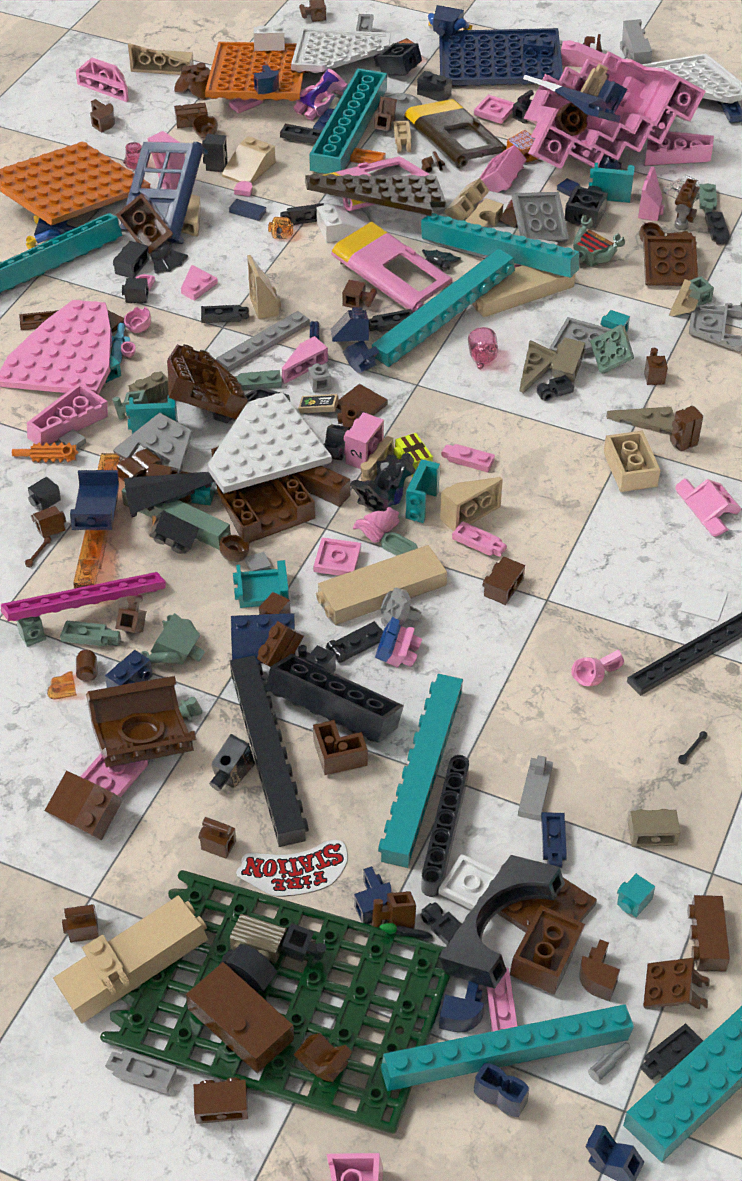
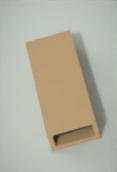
[472,265,575,317]
[316,545,447,625]
[53,895,208,1024]

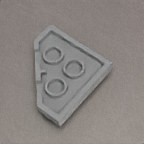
[549,317,611,354]

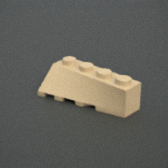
[128,43,194,75]

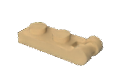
[361,436,394,481]

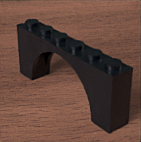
[439,855,565,989]

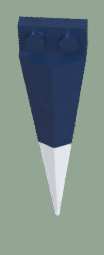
[523,75,621,123]

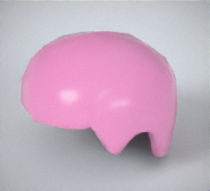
[124,307,151,333]

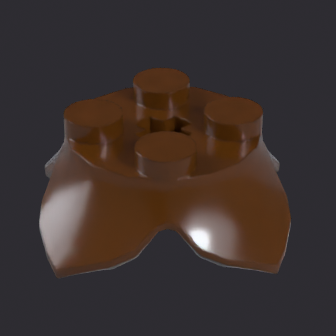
[174,63,211,100]

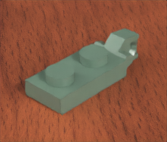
[699,183,717,213]
[60,620,121,646]

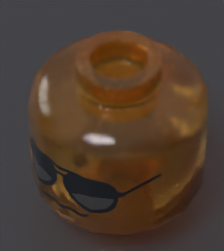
[268,217,293,239]

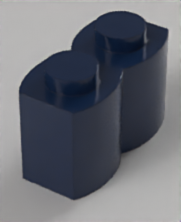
[474,1063,530,1117]

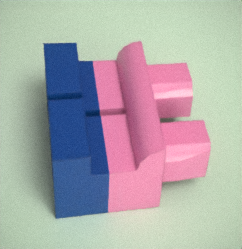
[375,617,422,668]

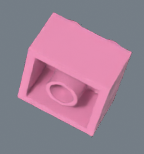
[344,412,384,469]

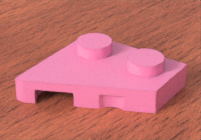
[181,265,218,300]

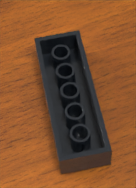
[265,654,404,743]

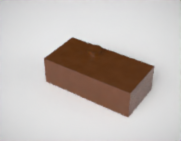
[186,962,294,1074]

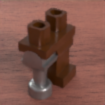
[674,178,700,230]

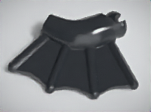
[151,242,188,274]
[422,249,461,271]

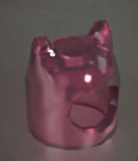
[467,327,498,370]

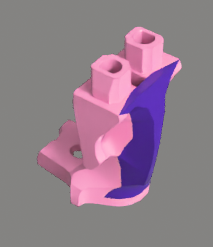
[293,69,348,121]

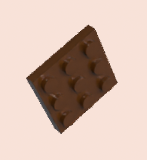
[643,236,698,286]
[497,877,597,933]

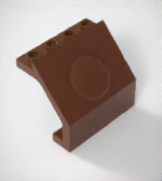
[86,676,196,768]

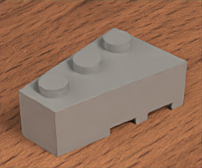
[620,19,652,64]

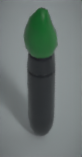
[380,923,433,941]

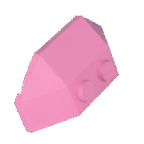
[76,57,129,102]

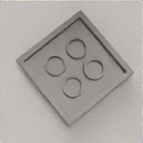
[512,192,569,242]

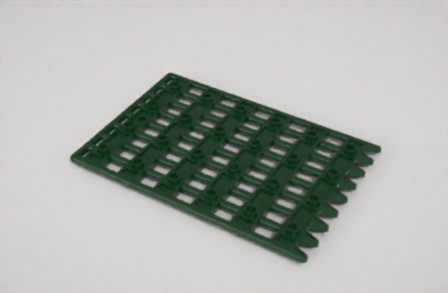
[100,870,451,1134]

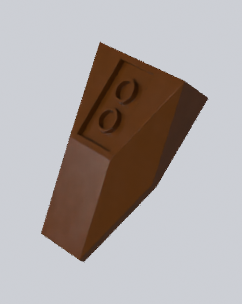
[167,344,248,419]
[211,446,316,543]

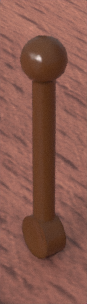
[25,537,52,568]

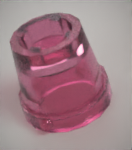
[123,142,142,169]

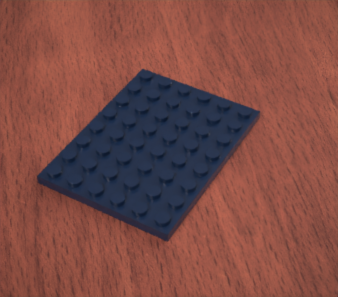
[439,28,563,86]

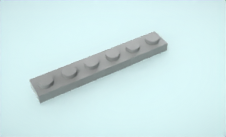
[216,311,310,372]

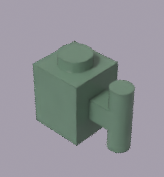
[112,390,149,420]

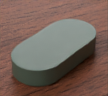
[381,532,418,556]

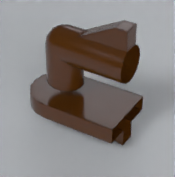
[583,34,603,52]
[421,151,445,173]

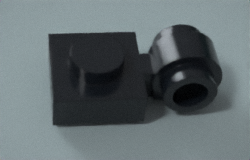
[537,375,574,401]
[420,902,462,945]

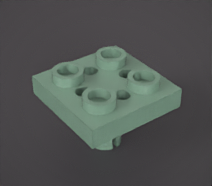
[590,324,634,374]

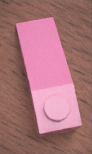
[282,336,328,384]

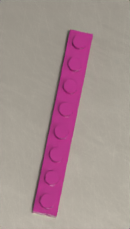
[0,572,166,621]

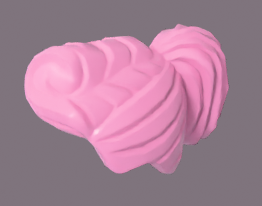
[353,507,400,542]

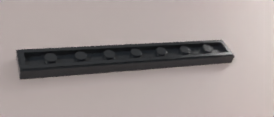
[627,612,742,696]

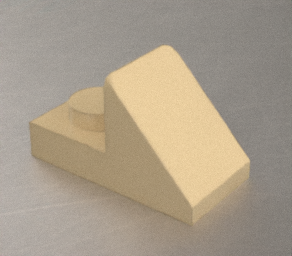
[669,279,698,316]

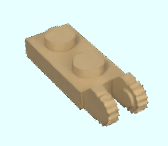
[393,121,411,153]
[81,935,131,996]

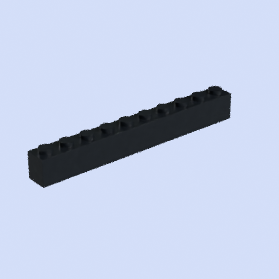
[230,655,309,847]

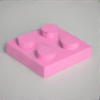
[474,94,514,124]
[313,537,361,576]

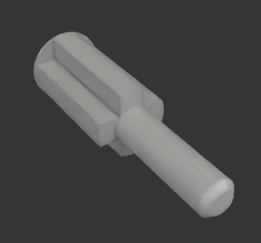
[588,1042,630,1082]

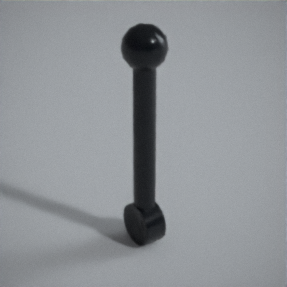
[678,731,708,764]

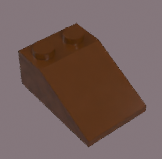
[116,193,173,254]
[44,770,124,840]
[510,905,585,995]

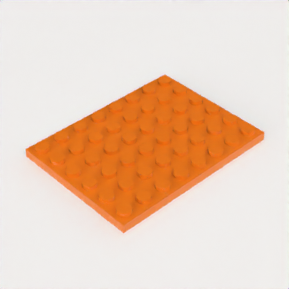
[205,42,304,101]
[0,142,151,225]

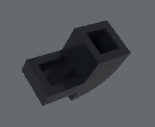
[323,424,350,461]
[218,944,277,991]

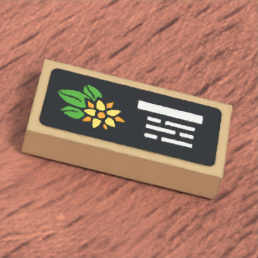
[298,394,339,413]

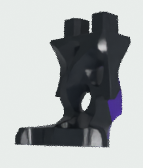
[350,453,416,512]

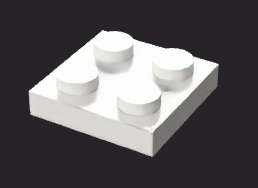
[439,854,498,910]

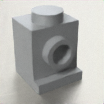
[308,363,331,393]

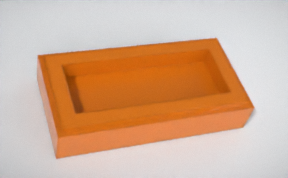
[350,148,386,164]

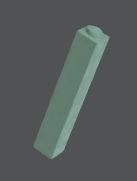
[121,487,231,550]

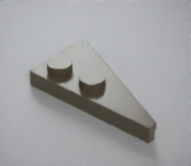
[519,340,557,393]
[606,407,675,433]

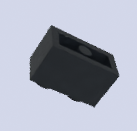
[417,71,452,101]
[202,134,228,172]
[113,241,150,278]
[149,510,199,554]

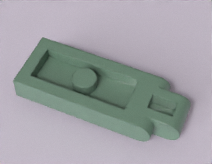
[235,370,282,391]

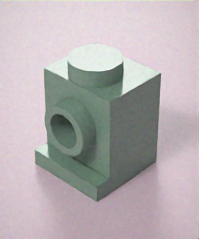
[689,276,714,305]
[16,616,46,647]

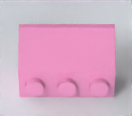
[479,145,526,193]

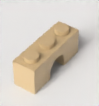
[444,178,490,220]
[465,198,504,228]

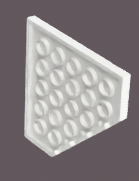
[291,28,391,73]
[642,54,742,103]
[208,393,332,493]

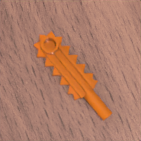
[12,442,79,463]

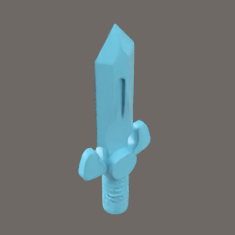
[111,323,130,363]

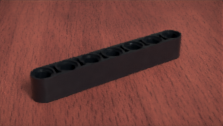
[421,755,469,897]

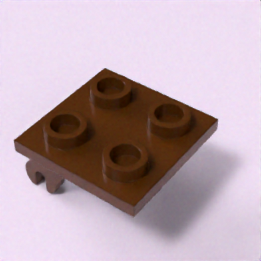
[643,958,710,1009]

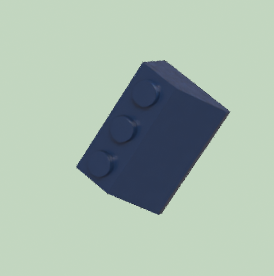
[331,307,369,342]
[231,613,296,663]

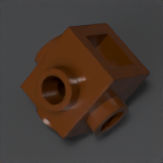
[337,403,364,430]

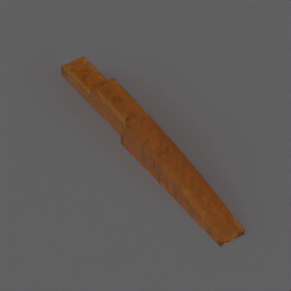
[73,453,120,589]

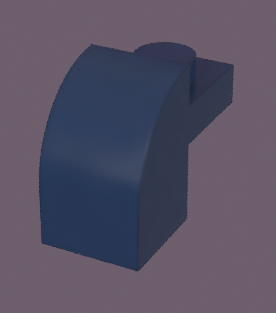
[254,65,279,95]
[343,341,379,373]
[354,866,391,924]
[439,981,484,1032]
[585,1125,644,1181]

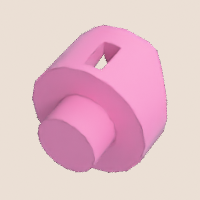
[571,657,605,686]

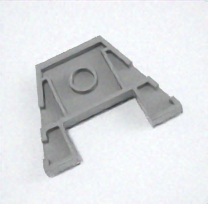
[688,302,742,352]
[113,413,193,474]

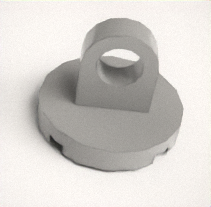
[381,587,422,627]

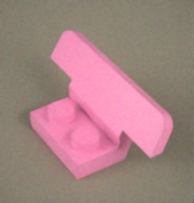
[675,478,742,537]

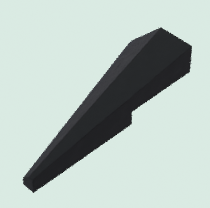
[124,472,215,518]

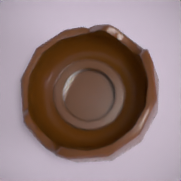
[192,113,218,138]
[639,222,665,242]
[219,535,250,562]

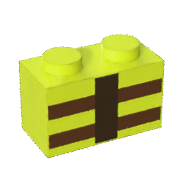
[393,433,433,477]

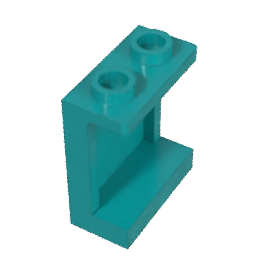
[589,162,635,203]
[126,395,178,434]
[405,459,440,523]
[233,560,289,608]

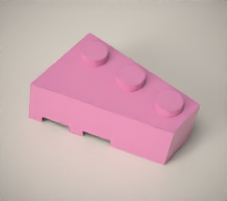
[147,131,185,190]

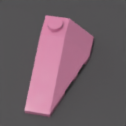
[561,40,606,67]
[638,167,665,221]

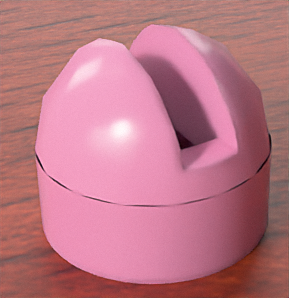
[121,341,136,358]

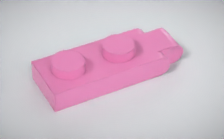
[441,444,495,472]
[452,521,507,556]

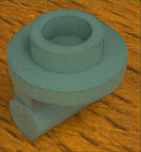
[179,697,202,720]

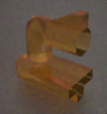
[47,671,77,699]

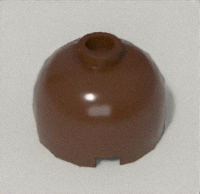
[555,103,588,136]

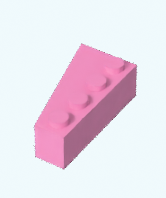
[27,382,108,446]

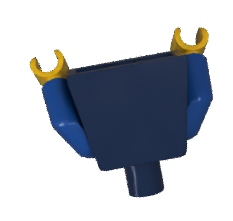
[428,5,473,36]
[26,215,76,249]

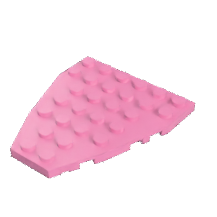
[0,300,112,395]

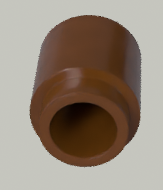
[76,649,98,681]

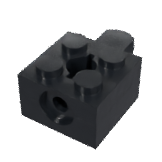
[373,43,422,76]
[565,186,608,228]

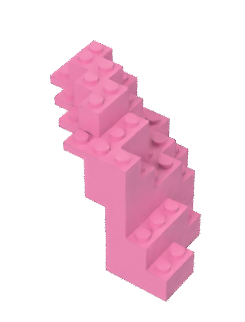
[524,51,706,169]

